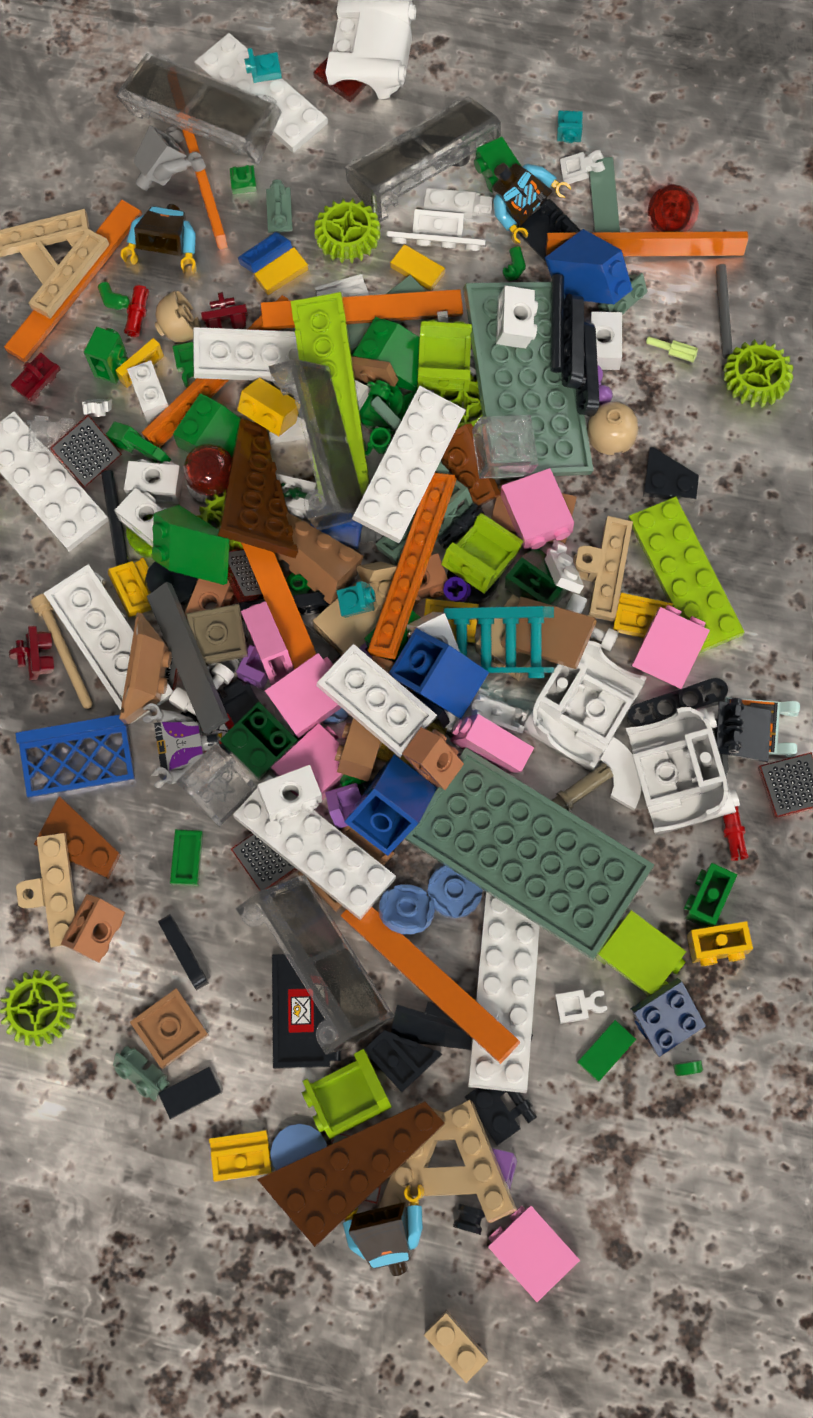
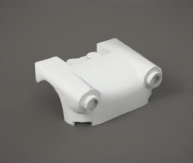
[325,0,416,99]
[520,640,647,772]
[626,707,740,836]

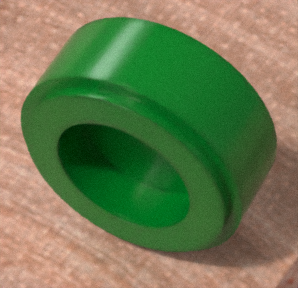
[673,1060,703,1076]

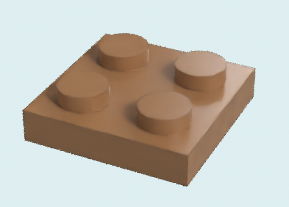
[130,988,209,1069]

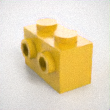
[237,377,301,437]
[687,921,753,966]

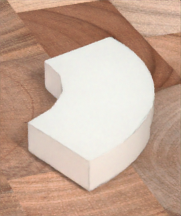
[599,737,641,811]

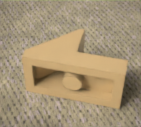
[356,562,397,611]

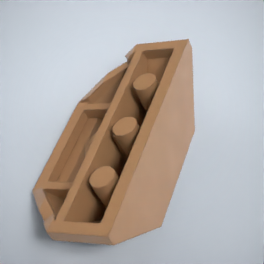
[119,613,172,724]

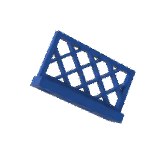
[15,715,135,798]

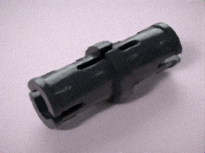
[437,503,485,550]

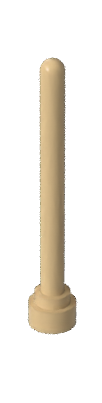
[30,593,93,709]

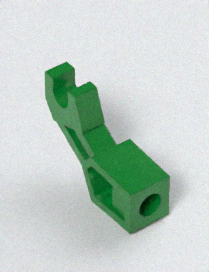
[105,421,171,464]

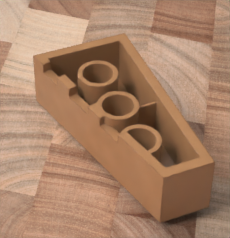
[274,512,364,605]
[335,655,395,782]

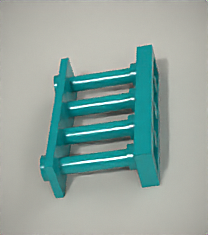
[444,606,554,678]

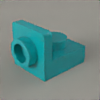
[244,48,282,83]
[557,110,583,143]
[337,581,376,618]

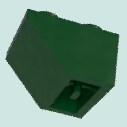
[505,548,569,606]
[220,702,298,781]

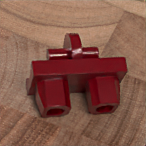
[201,292,248,330]
[10,352,61,402]
[9,626,54,680]

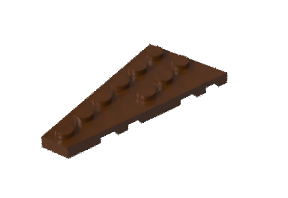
[218,418,298,558]
[257,1101,445,1247]

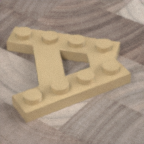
[0,209,110,319]
[378,1100,517,1223]

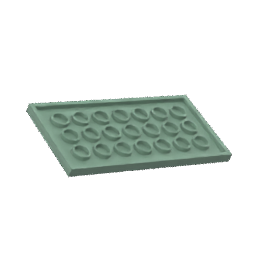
[463,282,594,479]
[405,748,654,961]

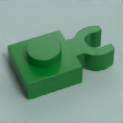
[172,342,194,387]

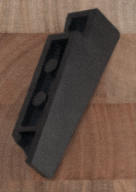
[391,1002,533,1050]

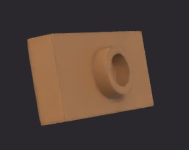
[351,356,398,387]

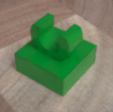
[230,165,257,195]

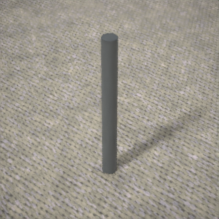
[716,264,733,359]

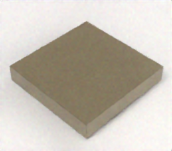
[186,604,248,665]

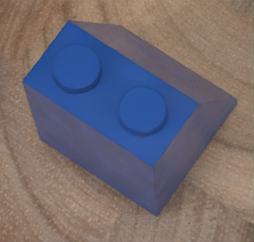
[545,229,633,305]
[388,628,489,719]
[344,755,437,856]

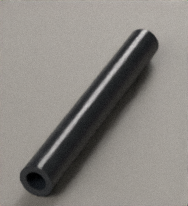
[551,274,564,373]
[101,470,129,566]

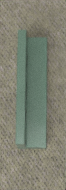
[376,480,473,567]

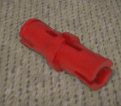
[124,285,150,337]
[723,806,749,861]

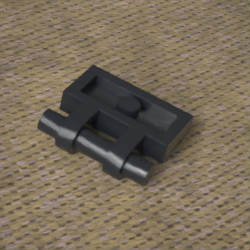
[464,1088,537,1146]

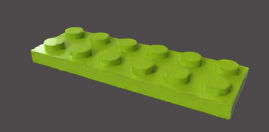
[628,497,745,654]

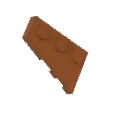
[441,424,501,506]
[34,796,121,879]

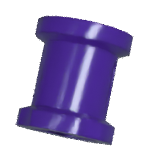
[443,577,472,602]

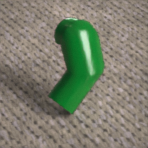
[502,246,526,281]
[98,282,130,310]

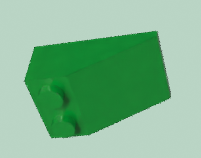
[353,317,428,392]
[173,393,241,475]
[152,505,229,585]

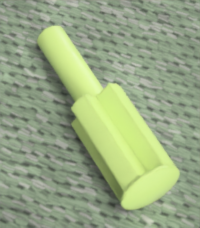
[646,336,698,363]

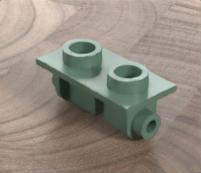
[266,180,293,233]
[598,273,648,315]
[113,1046,170,1102]

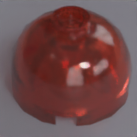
[648,184,699,232]
[183,443,232,496]

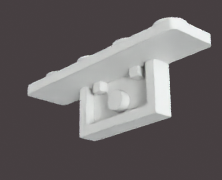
[386,209,486,251]

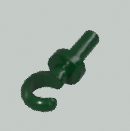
[281,483,315,502]

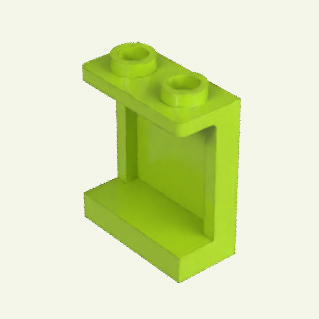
[417,320,472,392]
[441,513,523,594]
[596,910,687,997]
[301,1049,392,1139]

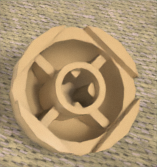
[155,291,202,343]
[587,402,638,455]

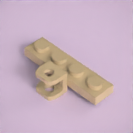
[573,516,633,622]
[16,833,76,947]

